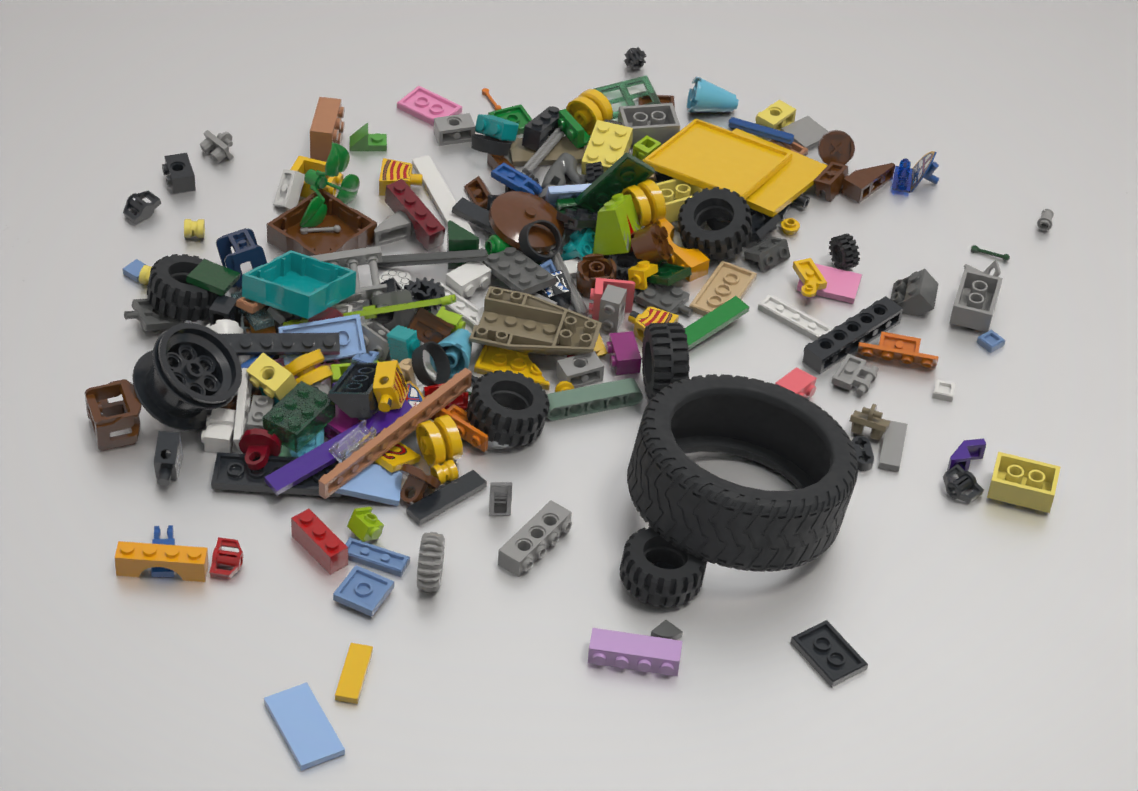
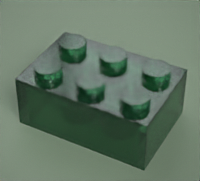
[262,381,336,453]

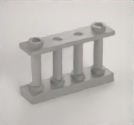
[310,246,388,304]

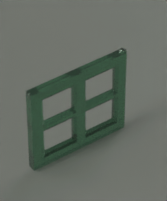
[594,76,661,120]

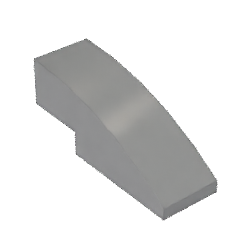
[374,211,415,246]

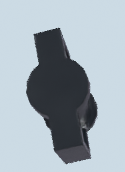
[123,190,162,225]
[943,464,984,503]

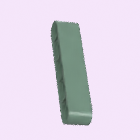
[547,378,643,421]

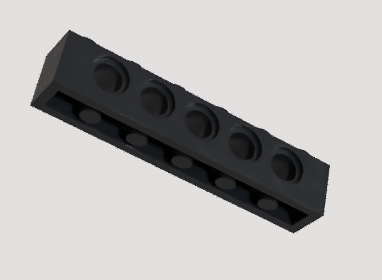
[802,296,903,374]

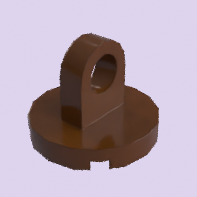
[818,130,855,165]
[400,464,441,505]

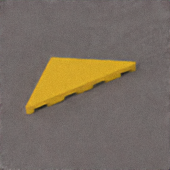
[474,345,550,390]

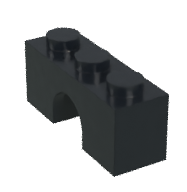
[522,106,560,151]

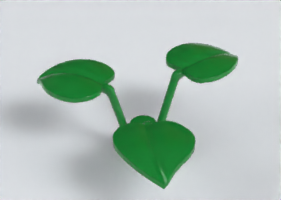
[299,143,360,228]

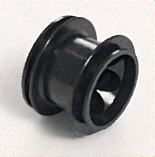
[132,323,242,431]

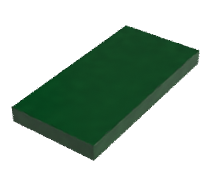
[575,152,655,213]

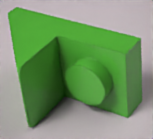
[349,123,387,151]

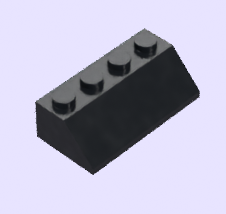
[328,362,389,420]

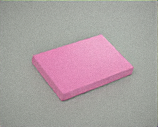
[397,86,462,126]
[797,264,862,304]

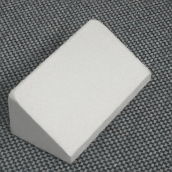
[273,169,305,210]

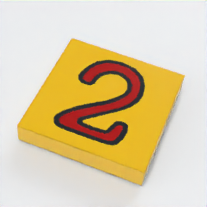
[362,442,421,473]

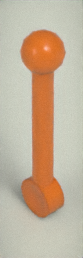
[482,88,502,111]

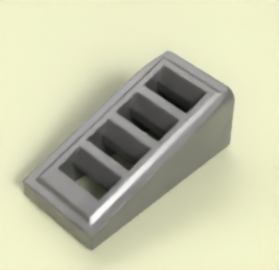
[489,482,512,515]

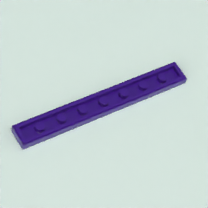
[265,399,412,496]

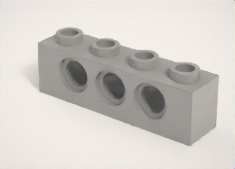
[498,500,572,577]

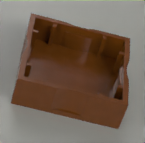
[267,189,377,256]

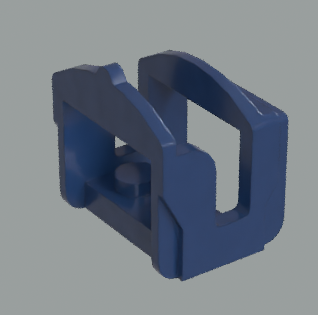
[216,228,267,289]

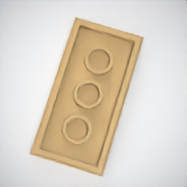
[689,261,757,316]

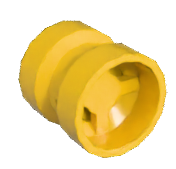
[430,460,459,485]

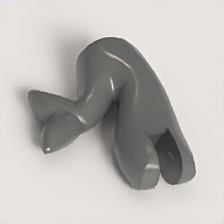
[541,153,588,189]

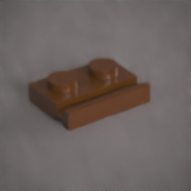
[407,307,455,344]

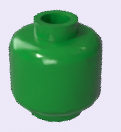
[485,234,512,255]

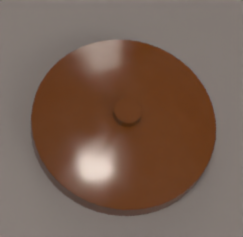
[489,191,564,253]

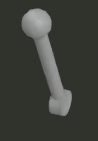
[300,225,341,234]

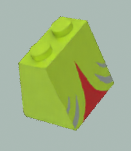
[593,193,641,255]

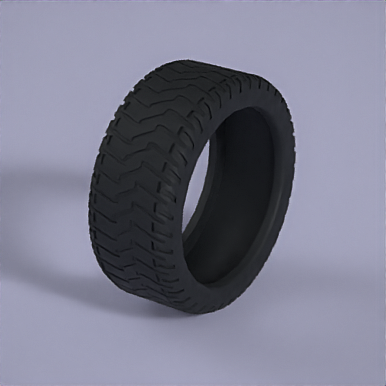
[627,374,858,572]

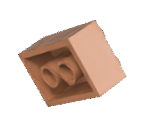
[310,97,345,162]

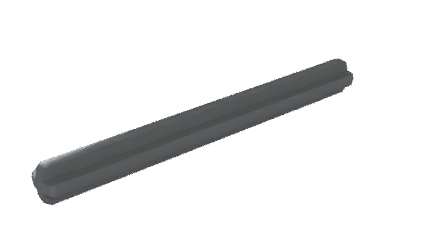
[377,249,488,268]

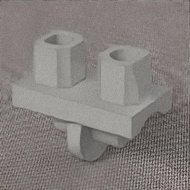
[199,130,234,163]

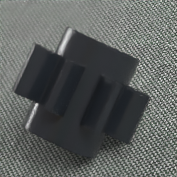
[624,47,646,70]

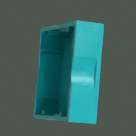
[242,250,356,319]

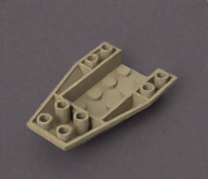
[469,286,602,356]

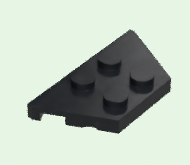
[556,208,598,228]

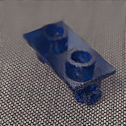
[892,158,914,193]

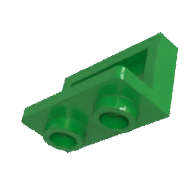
[558,109,591,149]

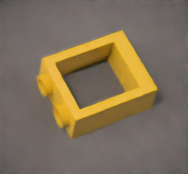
[290,156,344,198]

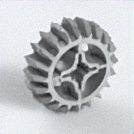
[417,532,445,592]

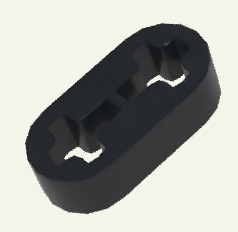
[852,436,874,471]

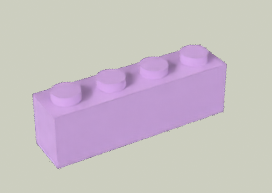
[588,628,683,676]

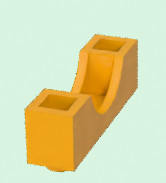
[645,218,710,282]
[115,541,209,582]

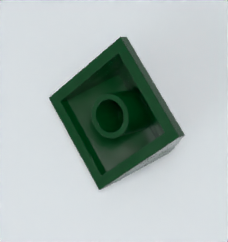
[447,220,479,269]

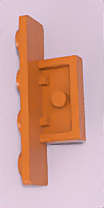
[857,331,939,368]
[424,397,488,452]

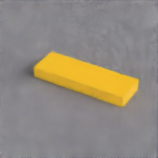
[335,643,373,704]

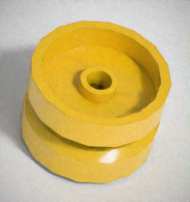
[566,89,613,136]
[622,179,666,227]
[284,349,334,395]
[416,415,463,467]

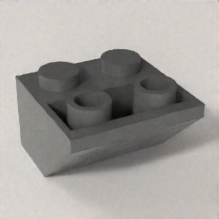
[890,269,939,317]

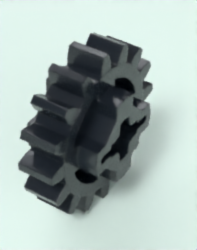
[404,277,445,312]

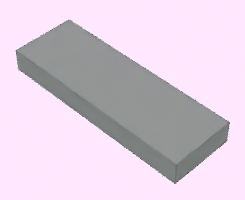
[878,420,908,472]

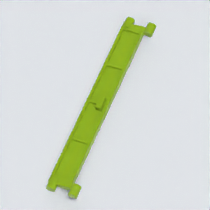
[283,294,456,326]

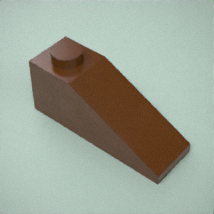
[842,163,895,203]

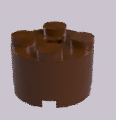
[631,223,674,264]
[576,254,617,298]

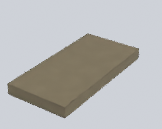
[510,136,585,167]

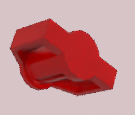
[209,537,244,579]

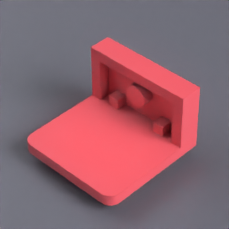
[588,278,635,321]

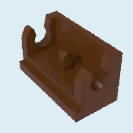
[814,162,848,202]

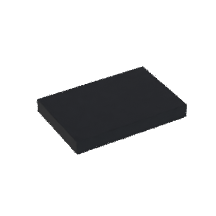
[791,620,868,687]

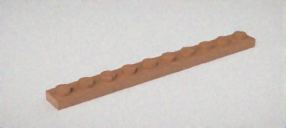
[319,368,472,499]

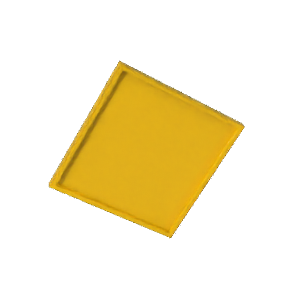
[642,119,793,199]
[732,128,828,217]

